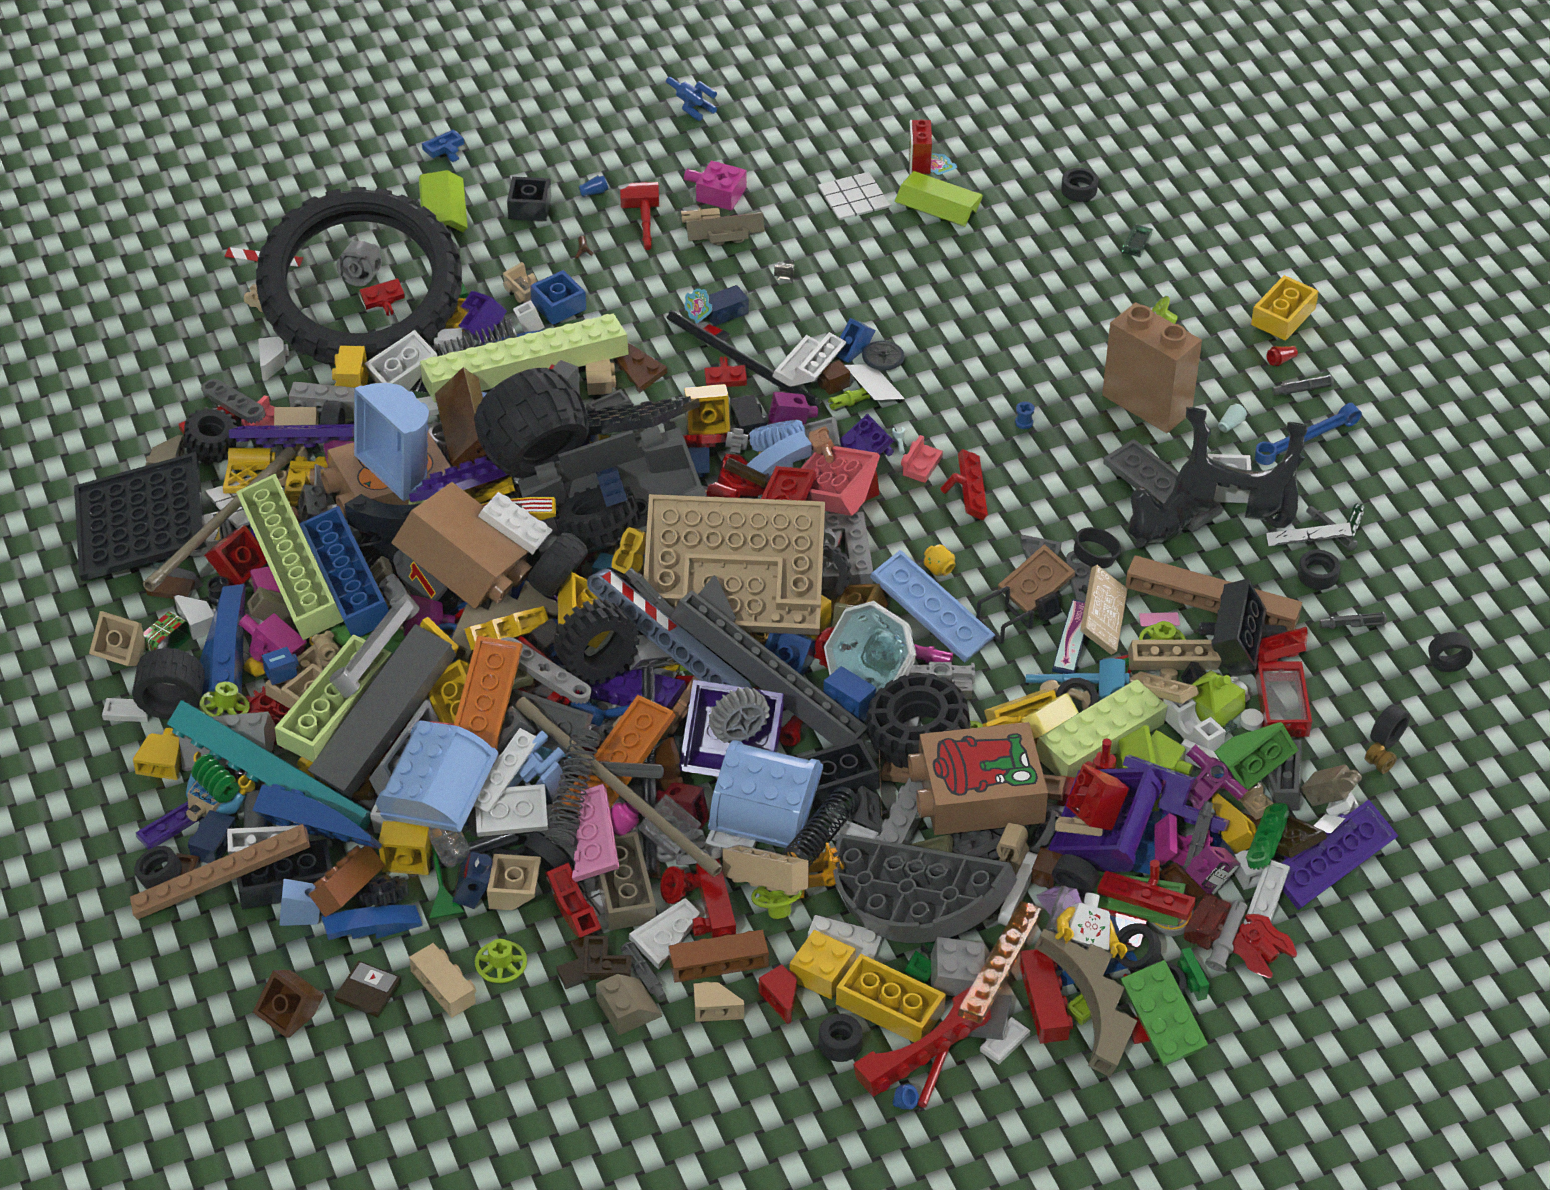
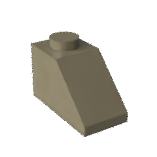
[146,435,185,465]

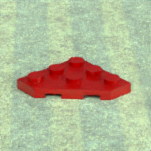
[717,453,766,498]

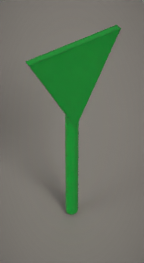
[429,843,464,919]

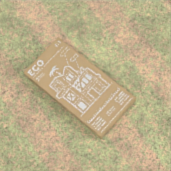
[1080,565,1128,655]

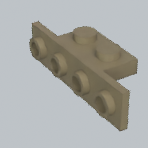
[686,212,765,245]

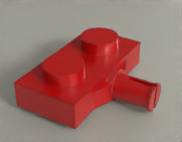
[360,278,405,316]
[704,356,747,387]

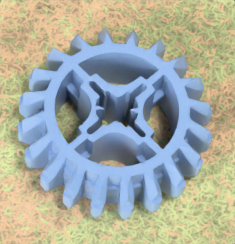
[749,420,805,452]

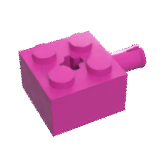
[684,160,747,211]
[238,613,307,663]

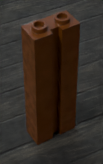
[435,367,487,468]

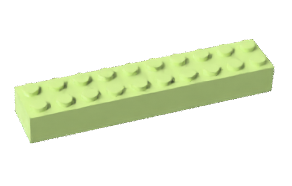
[420,313,628,403]
[236,474,344,640]

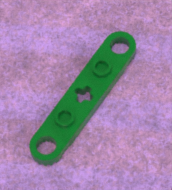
[1246,803,1289,870]

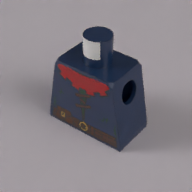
[452,852,493,909]

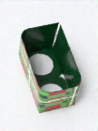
[143,611,191,653]

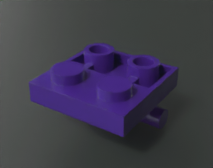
[840,413,894,456]

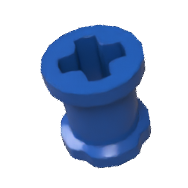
[1015,402,1035,429]

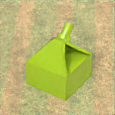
[1191,670,1245,727]

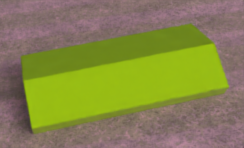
[419,170,468,233]
[894,171,983,227]
[1115,725,1161,811]

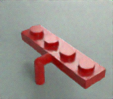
[940,449,988,520]
[1097,860,1195,921]

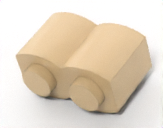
[586,359,616,395]
[997,823,1030,876]

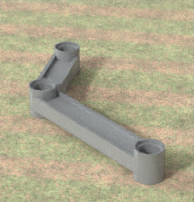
[329,574,420,698]

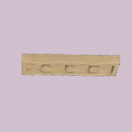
[1125,671,1199,704]

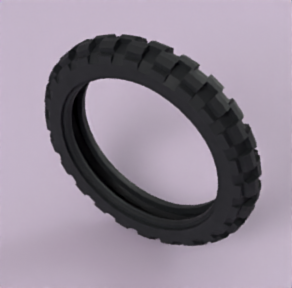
[256,187,462,365]

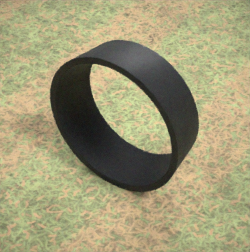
[1074,527,1121,568]
[523,831,572,871]

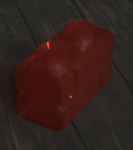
[1183,893,1231,950]

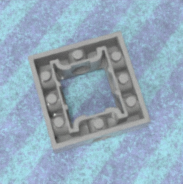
[821,512,873,589]

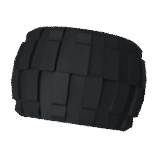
[474,368,589,478]

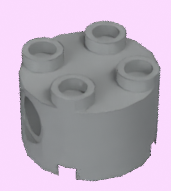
[336,240,382,286]

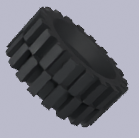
[553,599,640,684]

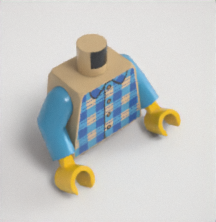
[186,751,255,821]

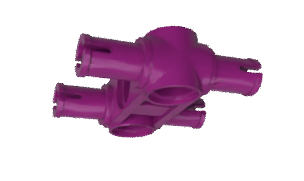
[1161,744,1248,818]

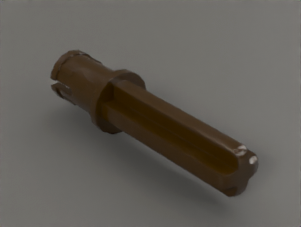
[724,458,771,489]

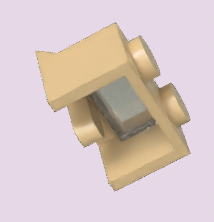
[503,262,537,303]

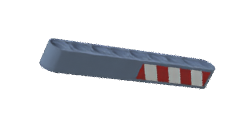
[587,569,752,689]

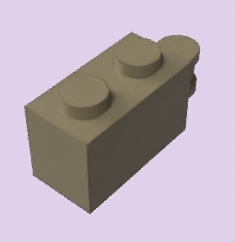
[1300,764,1362,806]

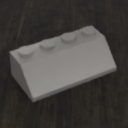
[369,700,439,795]
[179,712,276,771]

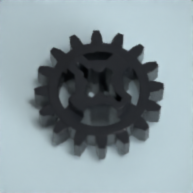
[357,875,409,907]

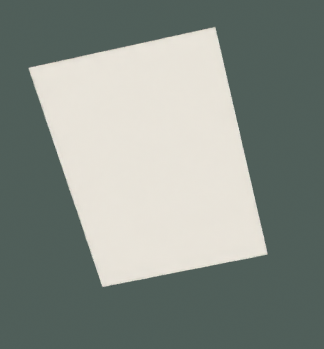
[845,364,905,400]

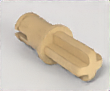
[681,208,720,223]

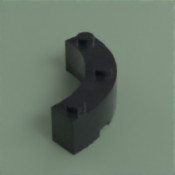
[344,494,421,539]

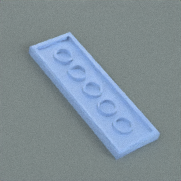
[870,550,995,663]

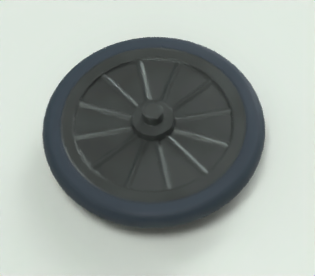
[862,341,905,370]

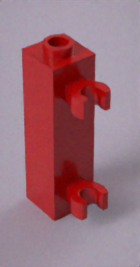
[684,858,736,938]

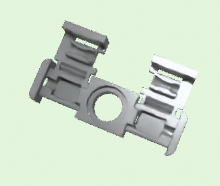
[908,662,975,699]

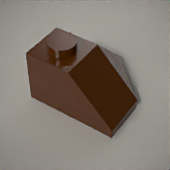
[654,737,683,792]

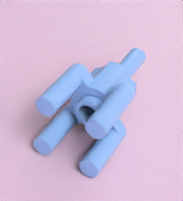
[507,731,565,787]

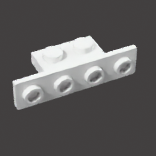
[473,728,536,813]

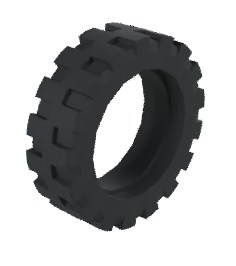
[821,543,852,600]

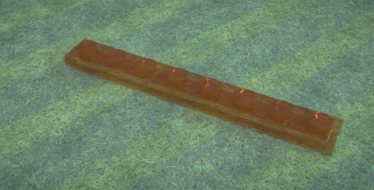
[958,901,1043,1024]

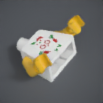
[1055,893,1127,959]

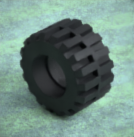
[184,407,237,463]

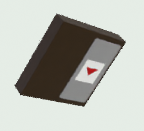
[335,960,401,1018]

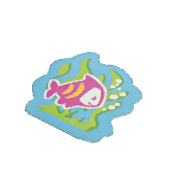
[931,153,957,175]
[685,289,712,323]

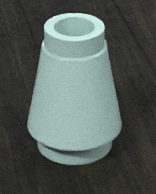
[1218,404,1247,433]

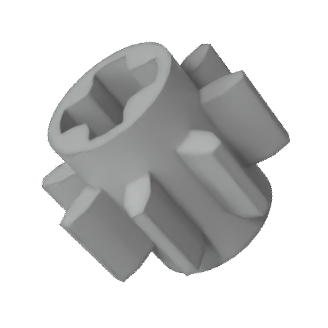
[725,428,748,454]

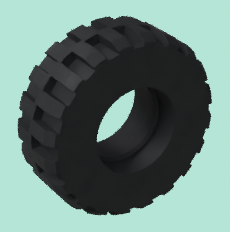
[867,673,971,768]

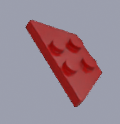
[683,434,727,448]
[1257,627,1308,662]

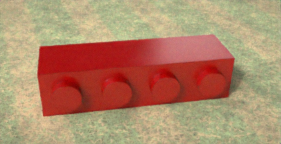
[1019,949,1073,1044]

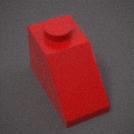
[759,964,797,1024]

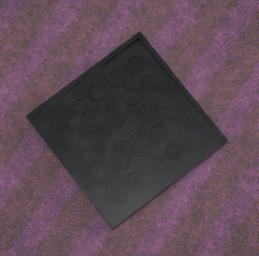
[552,396,700,436]
[74,452,207,581]

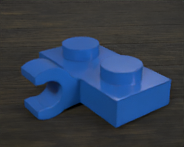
[422,129,464,162]

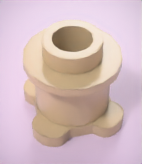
[312,631,339,661]

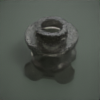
[774,260,795,284]

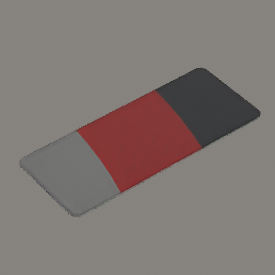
[695,320,731,341]

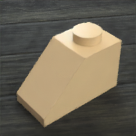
[694,982,744,1022]

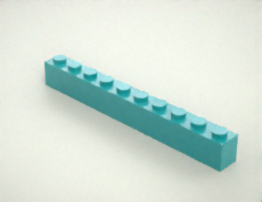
[167,700,371,830]

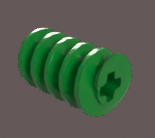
[191,754,240,803]

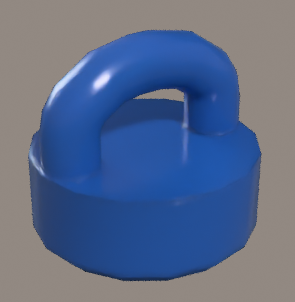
[893,1084,919,1110]

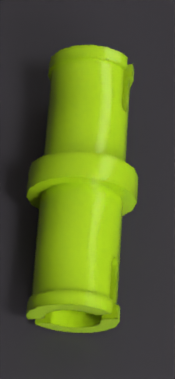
[828,387,870,410]

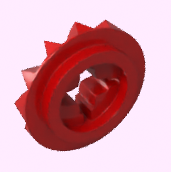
[660,866,688,904]

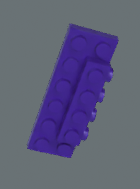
[229,424,354,448]
[409,456,508,502]
[570,666,686,709]
[1282,800,1398,910]

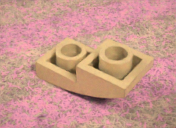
[1240,782,1274,819]

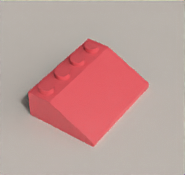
[801,446,880,516]

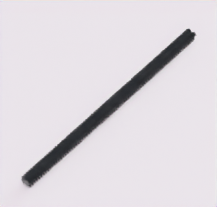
[666,310,822,409]
[642,665,657,875]

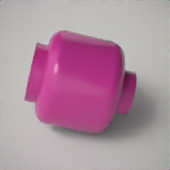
[610,802,639,836]

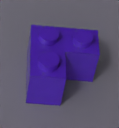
[458,291,507,343]

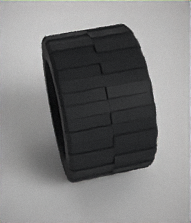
[132,648,205,719]

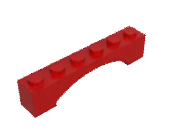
[853,986,992,1097]

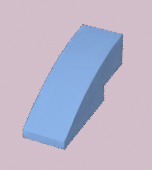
[747,431,812,476]
[536,761,567,805]

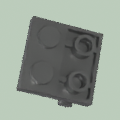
[950,829,1001,860]

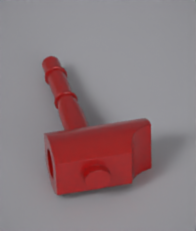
[620,182,659,250]

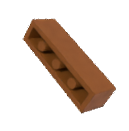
[308,845,385,917]
[668,930,769,983]

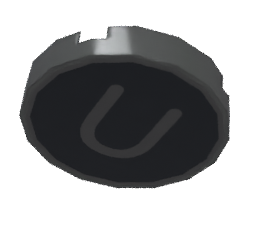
[1028,809,1059,854]

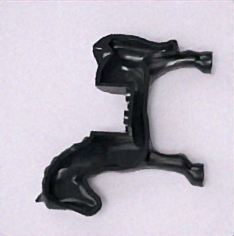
[1128,407,1308,549]

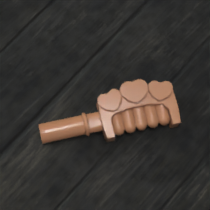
[808,426,834,463]

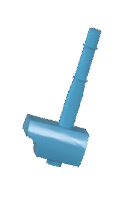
[1026,658,1130,701]

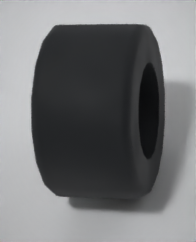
[818,1014,863,1062]

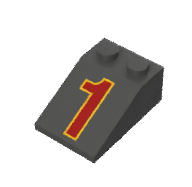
[393,549,448,601]

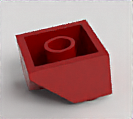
[204,525,267,586]

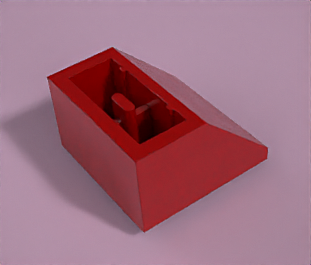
[1066,764,1129,830]

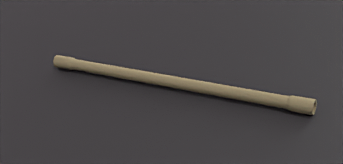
[143,447,296,591]
[515,697,723,877]

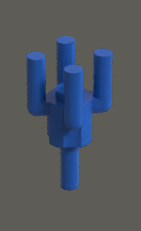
[666,77,717,121]

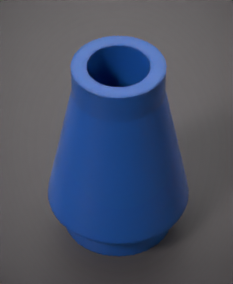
[579,175,608,197]

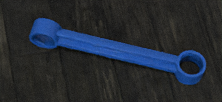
[1255,403,1362,465]

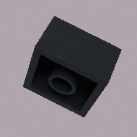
[507,176,552,221]

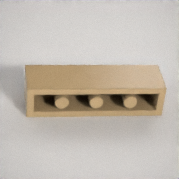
[1128,640,1221,670]
[723,845,808,895]

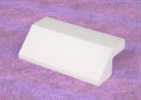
[772,332,846,386]

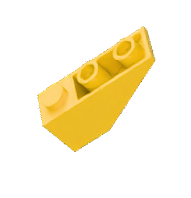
[1211,792,1257,854]

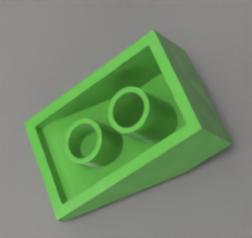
[1214,722,1299,790]

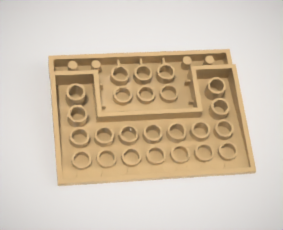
[642,494,825,635]

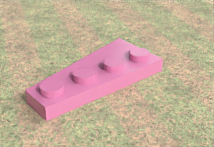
[572,784,619,882]

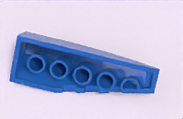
[200,584,246,697]
[252,784,382,849]

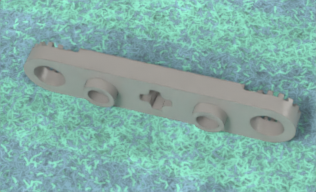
[501,637,591,704]

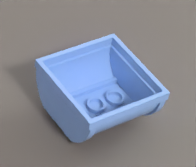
[354,383,429,501]
[376,721,498,832]
[708,740,823,849]

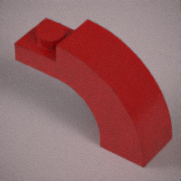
[545,863,601,938]

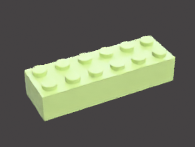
[275,634,392,762]
[1036,679,1168,777]

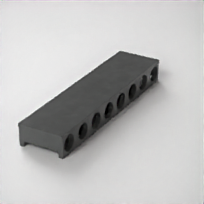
[308,624,456,799]

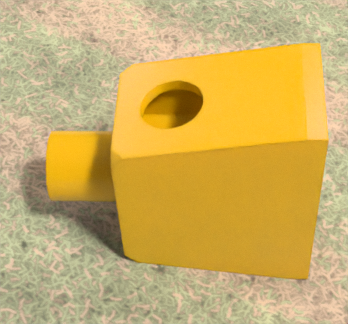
[133,728,181,780]

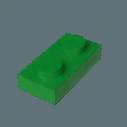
[1177,947,1209,1001]

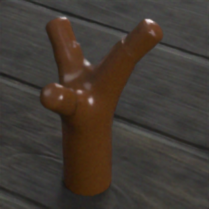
[575,236,594,258]

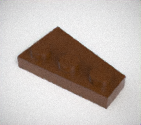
[612,343,667,394]

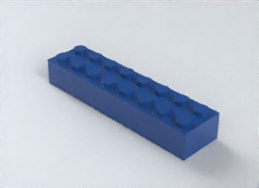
[299,506,389,637]

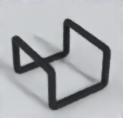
[976,586,1034,644]

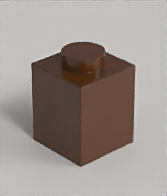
[817,360,850,395]
[1031,848,1063,889]

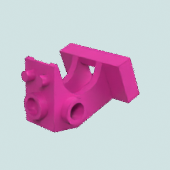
[1155,813,1213,866]

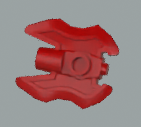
[1232,914,1297,978]

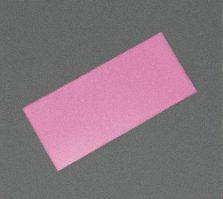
[1139,612,1180,626]

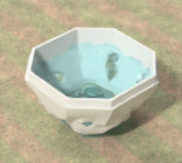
[824,601,916,692]

